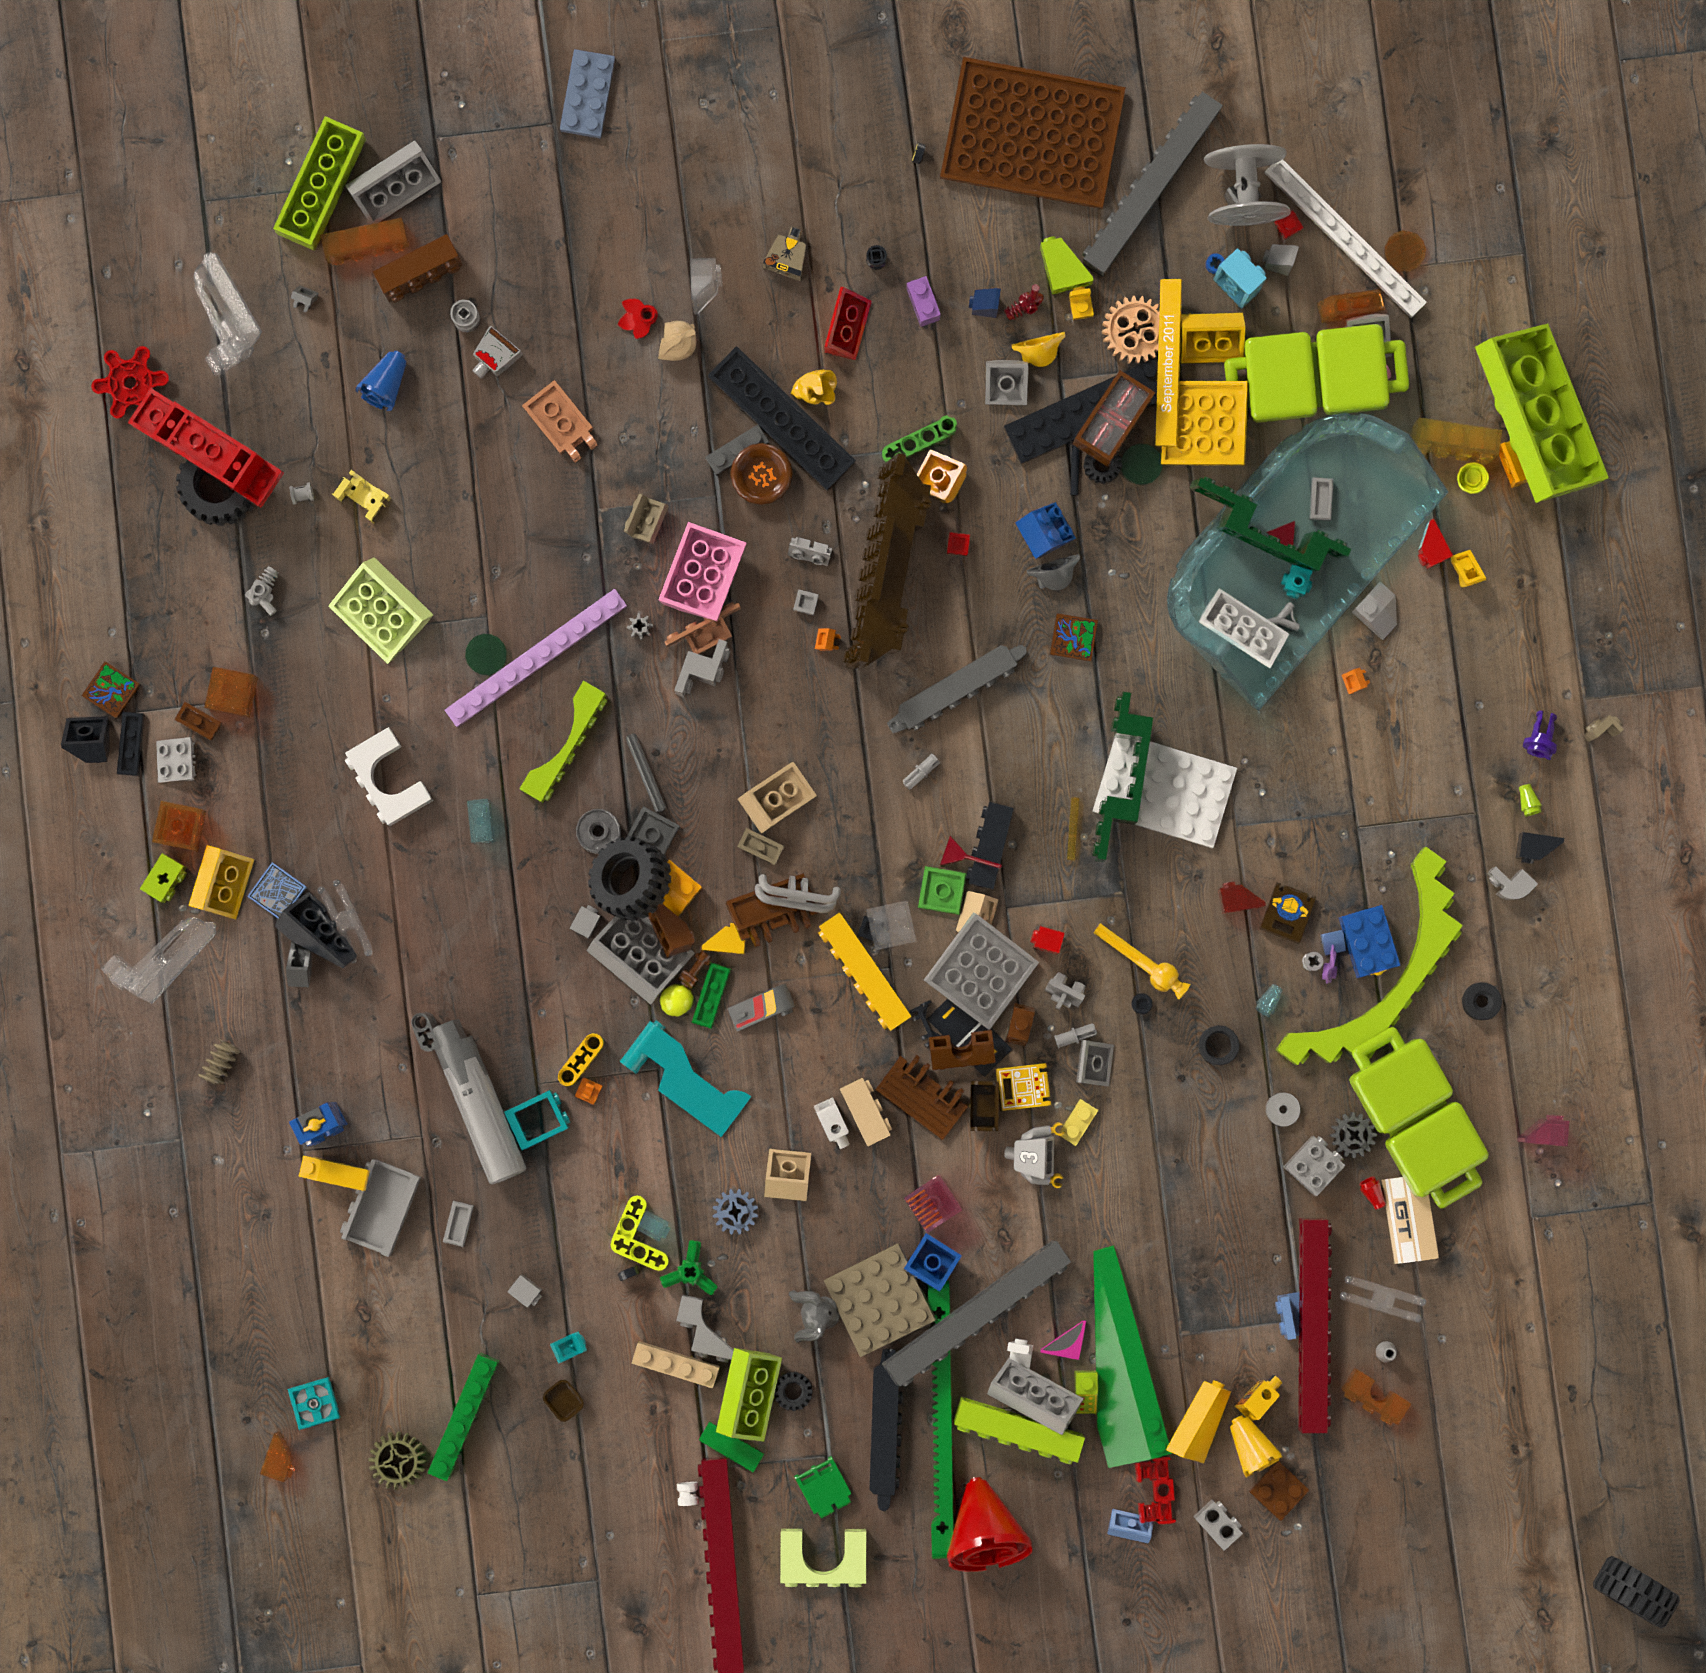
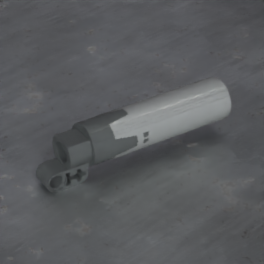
[411,1012,526,1185]

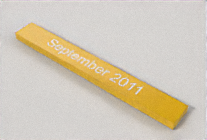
[1155,279,1182,446]

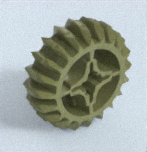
[368,1431,427,1490]

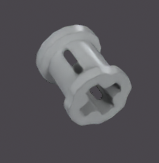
[289,482,314,505]
[1302,952,1323,971]

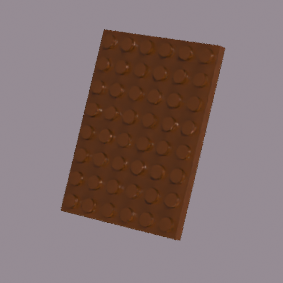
[940,57,1126,209]

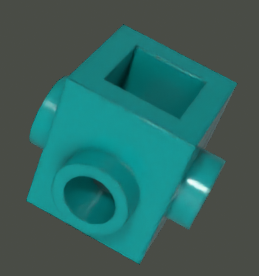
[1281,564,1313,599]

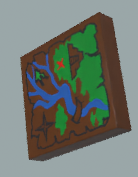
[1050,613,1098,662]
[81,661,141,719]

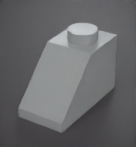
[1262,244,1299,276]

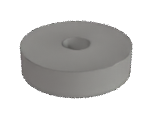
[1266,1093,1300,1126]

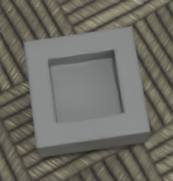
[793,589,819,616]

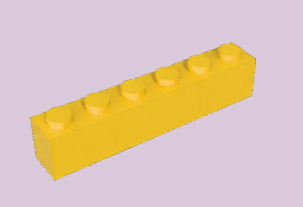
[818,912,911,1031]

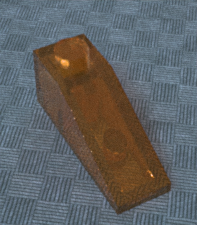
[1317,289,1385,323]

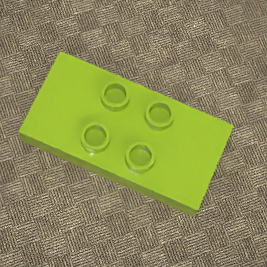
[1475,324,1609,503]

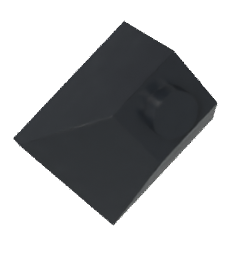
[61,716,110,763]

